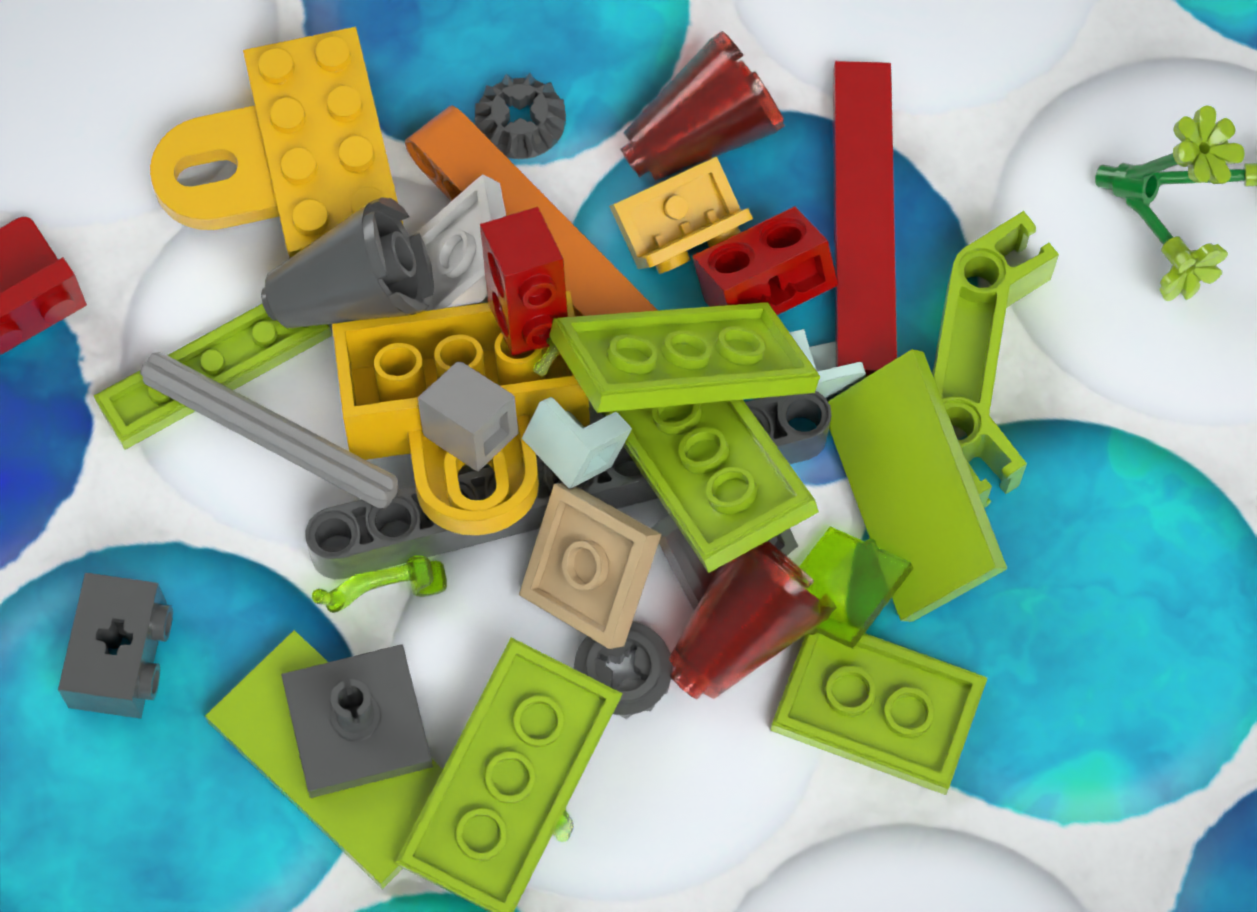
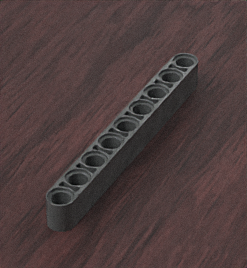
[305,391,831,580]

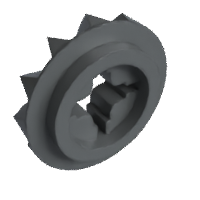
[475,73,566,159]
[574,621,673,719]

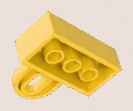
[150,27,404,259]
[332,291,590,535]

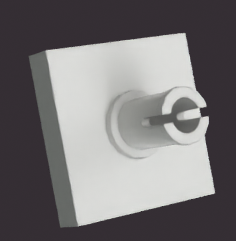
[415,174,506,311]

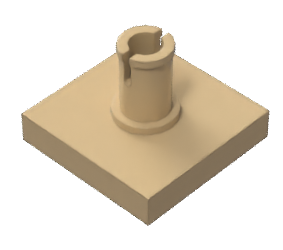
[519,483,662,649]

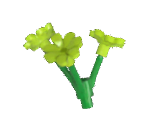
[1095,105,1257,301]

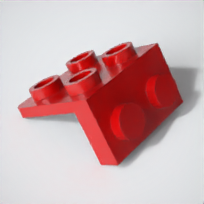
[0,216,87,355]

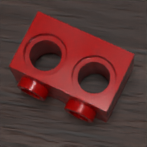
[480,206,568,356]
[692,206,838,315]

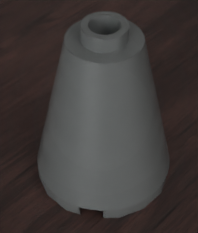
[261,197,434,328]

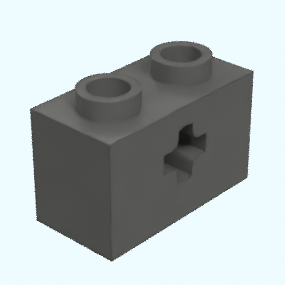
[58,572,173,719]

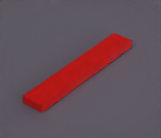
[833,61,897,378]

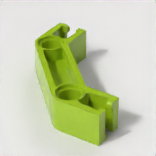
[932,211,1059,508]

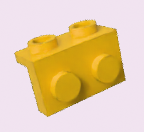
[609,157,753,274]

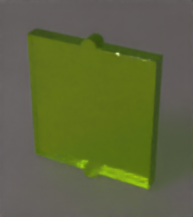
[770,526,913,649]

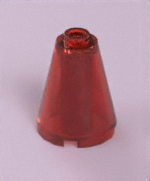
[620,31,785,181]
[669,541,837,700]

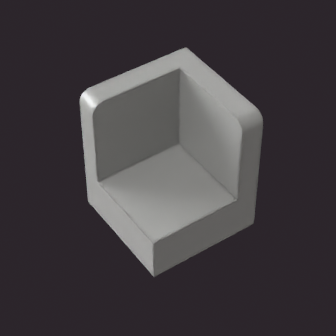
[418,362,518,472]

